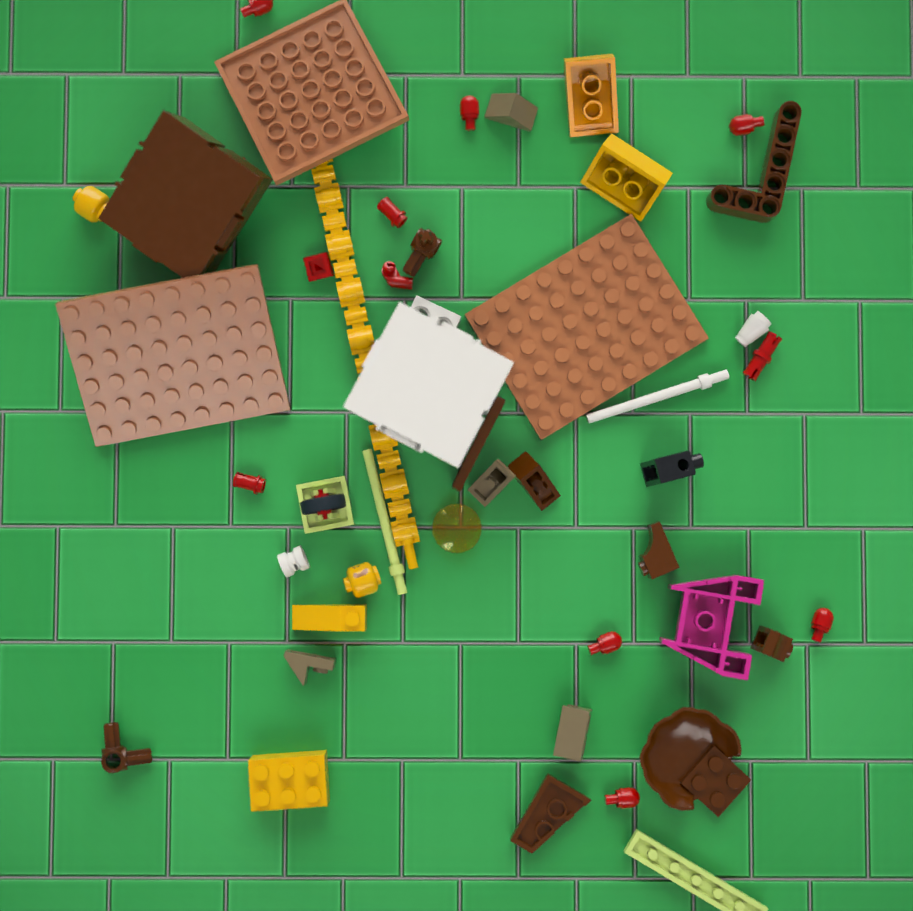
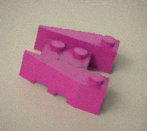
[659,575,764,681]

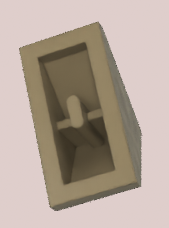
[485,93,538,132]

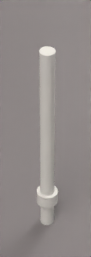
[586,369,730,424]

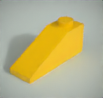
[292,604,367,631]

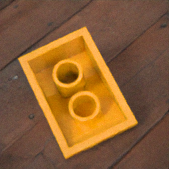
[564,54,619,137]

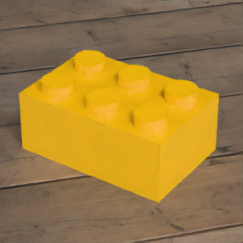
[248,750,330,812]

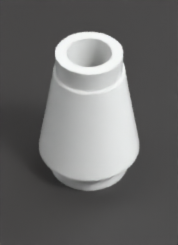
[735,311,772,348]

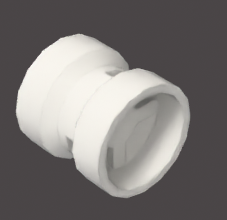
[277,545,310,578]

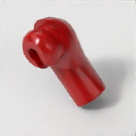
[381,261,413,290]

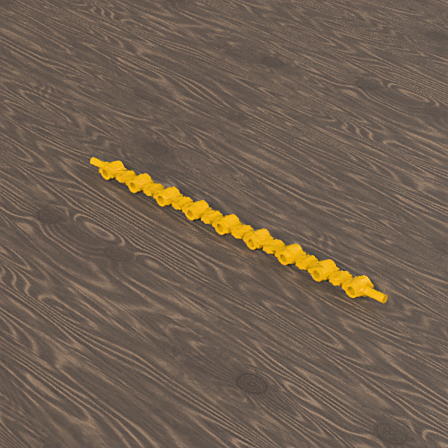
[311,158,420,570]

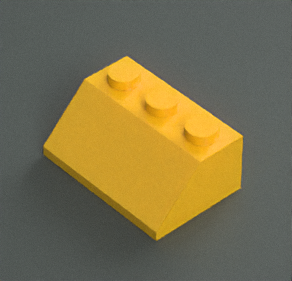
[580,133,673,222]

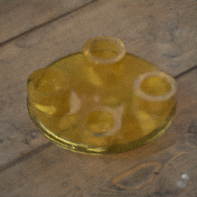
[432,504,482,553]

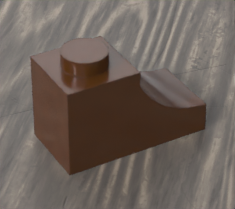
[507,451,561,511]
[638,521,680,579]
[750,625,793,662]

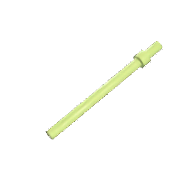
[362,449,408,595]

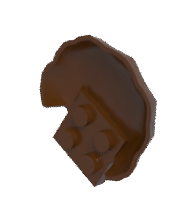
[640,707,751,817]

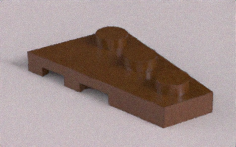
[510,773,592,853]

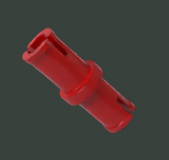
[742,331,782,381]

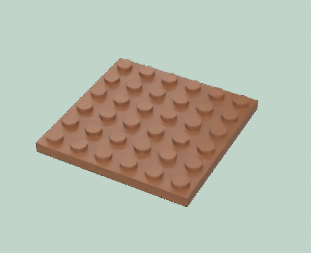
[214,0,409,186]

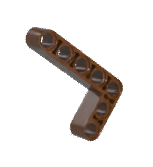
[706,101,801,223]

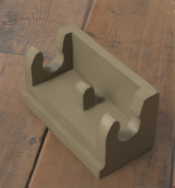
[553,704,592,762]

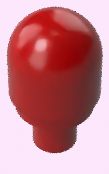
[240,0,274,18]
[460,95,480,131]
[729,114,764,136]
[811,608,834,643]
[587,631,622,655]
[604,787,640,809]

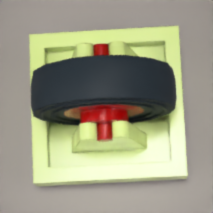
[296,476,355,534]

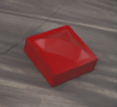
[303,252,334,282]

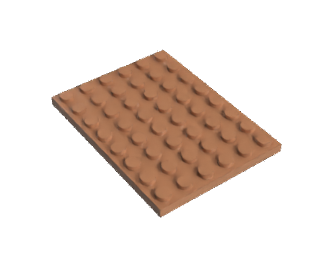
[464,214,709,440]
[55,264,291,447]

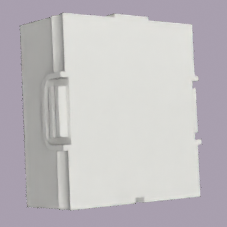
[343,302,514,468]

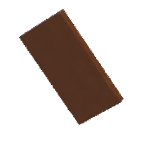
[452,396,506,492]

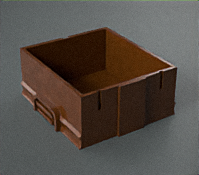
[98,110,273,278]

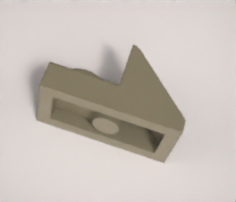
[468,459,516,507]
[284,649,336,686]

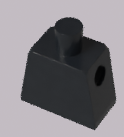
[640,450,704,487]

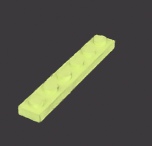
[624,829,768,911]

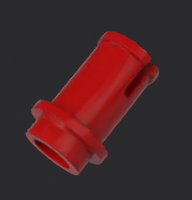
[377,197,408,228]
[233,472,266,495]

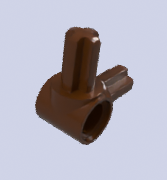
[403,228,442,277]
[101,722,152,773]

